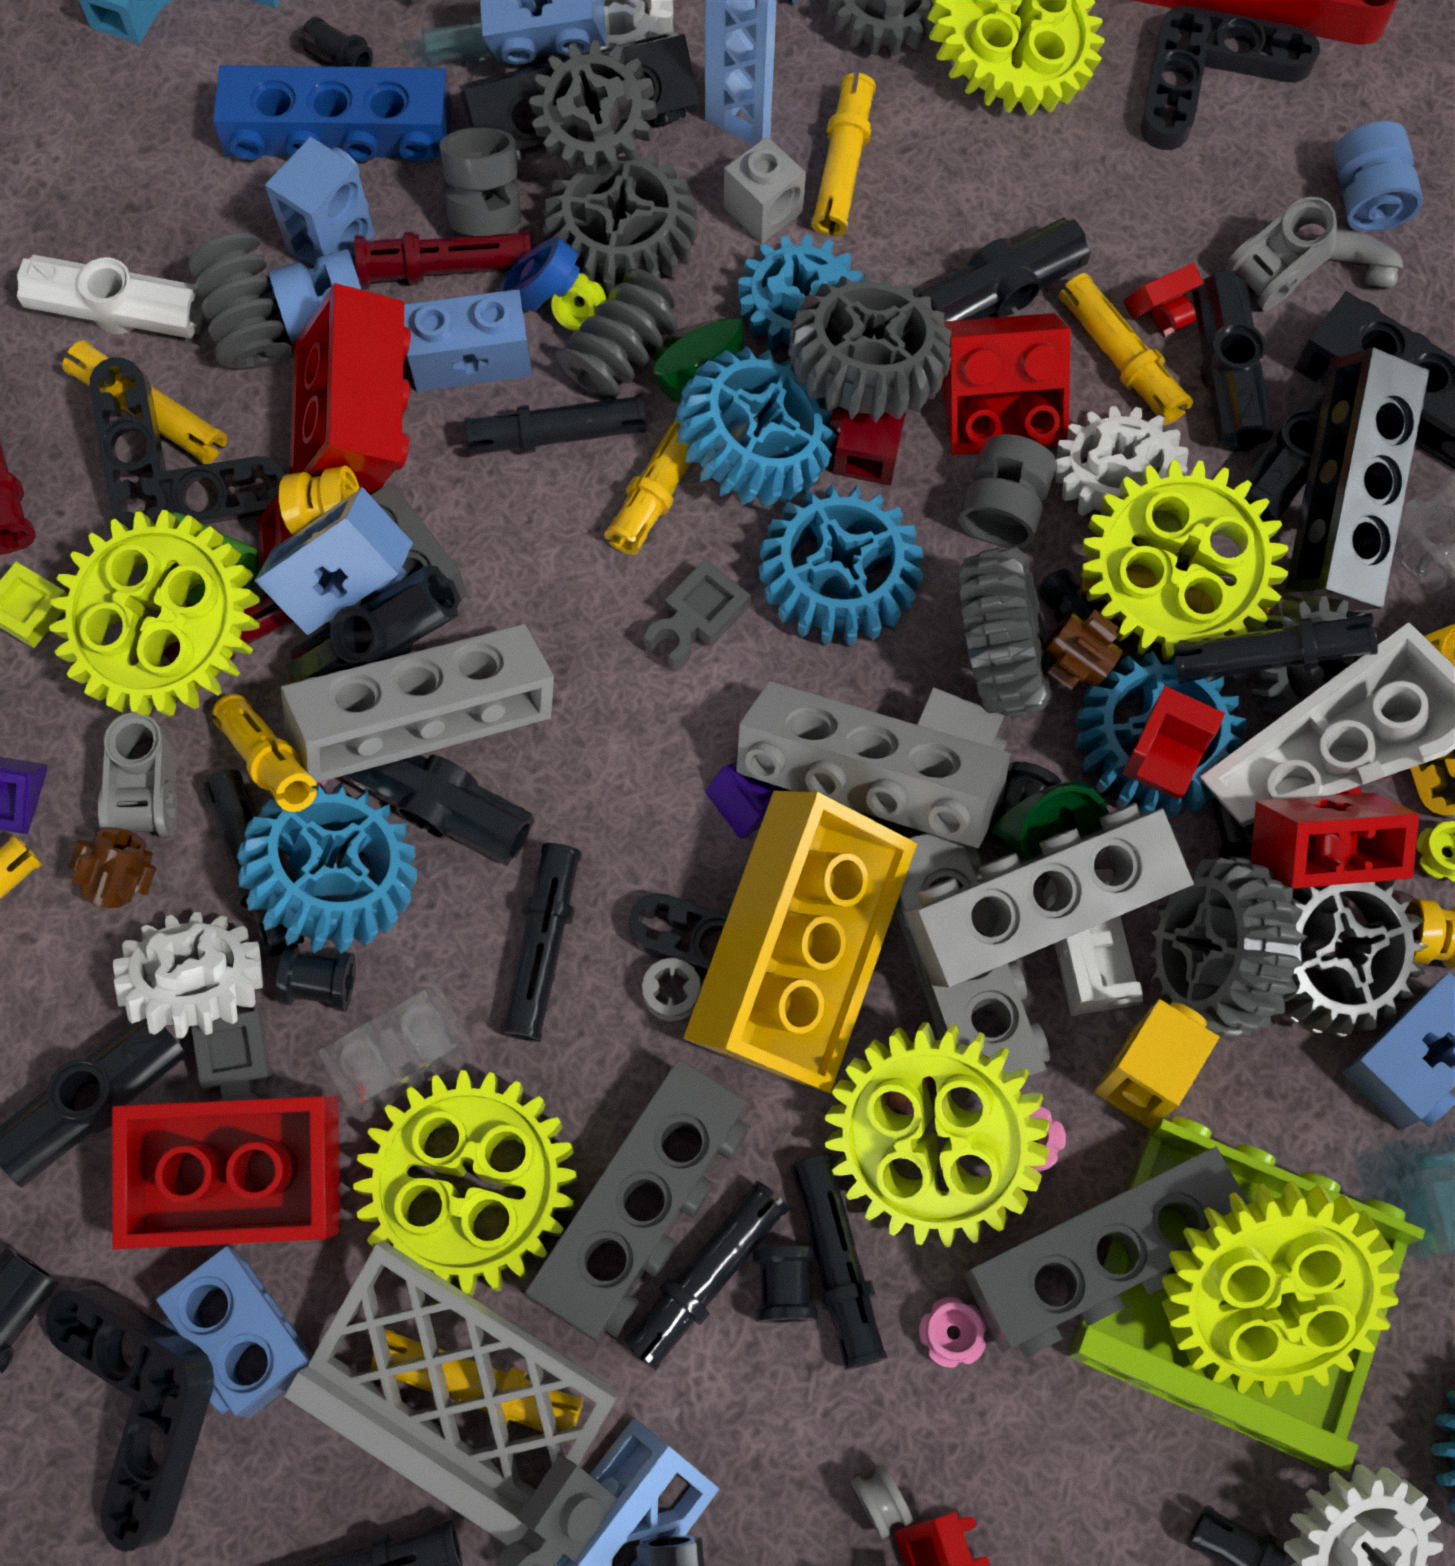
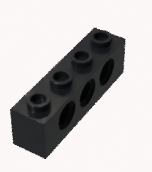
[459,31,700,161]
[1294,291,1455,469]
[1284,347,1429,611]

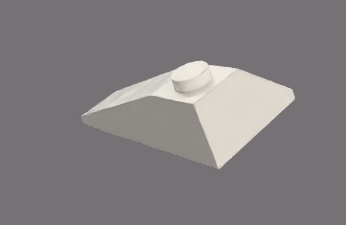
[1200,622,1455,827]

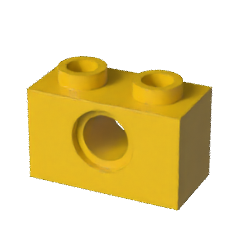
[1093,999,1220,1129]

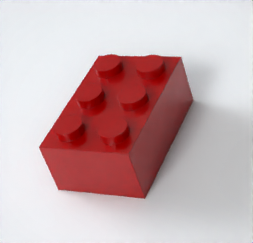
[289,283,411,495]
[112,1096,341,1250]

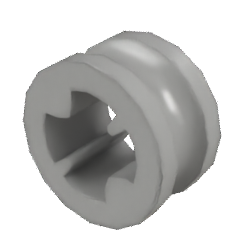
[642,958,701,1022]
[851,1462,913,1540]

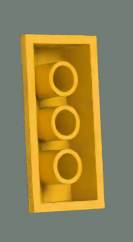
[683,791,918,1093]

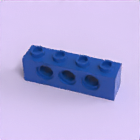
[213,65,452,162]

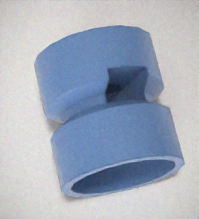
[1332,121,1424,232]
[268,249,361,345]

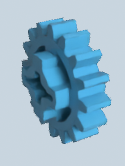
[738,234,862,351]

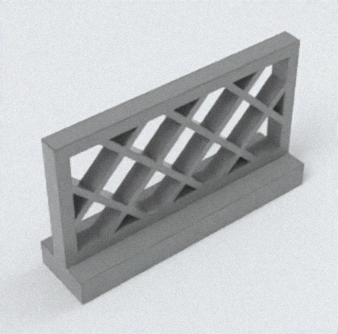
[284,1241,621,1545]

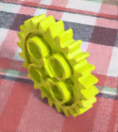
[927,0,1105,115]
[1080,460,1288,662]
[49,510,260,717]
[825,1022,1050,1247]
[353,1070,578,1297]
[1162,1181,1400,1398]

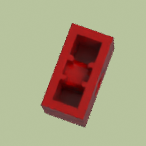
[1251,793,1419,889]

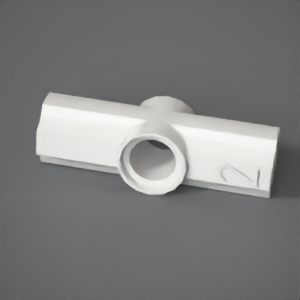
[17,255,205,339]

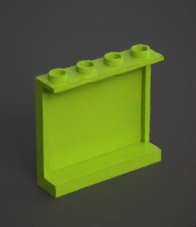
[1067,1117,1426,1473]

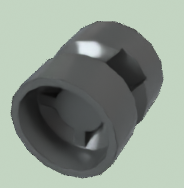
[440,128,521,236]
[958,434,1057,549]

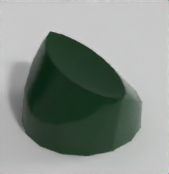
[651,318,743,403]
[990,781,1109,875]

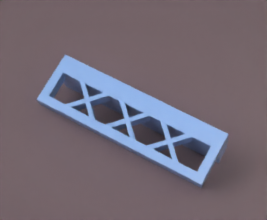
[705,0,777,146]
[556,1417,720,1566]

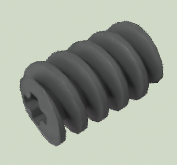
[188,232,293,369]
[555,269,678,400]

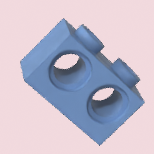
[265,136,375,268]
[156,1246,313,1418]

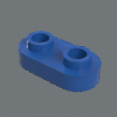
[498,236,580,313]

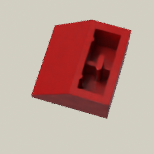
[941,313,1071,455]

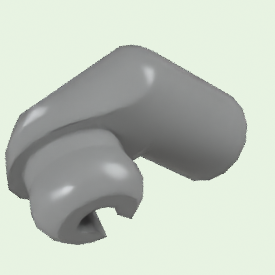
[1329,231,1403,288]

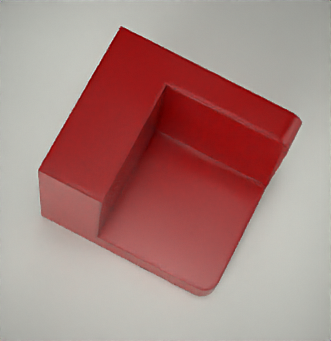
[1121,686,1226,799]

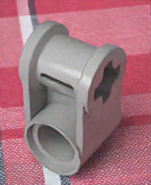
[1225,196,1338,311]
[98,712,178,838]

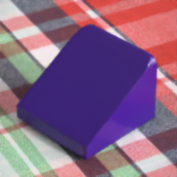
[0,757,48,834]
[705,761,792,839]

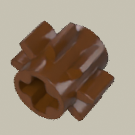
[1043,609,1123,690]
[69,827,157,908]

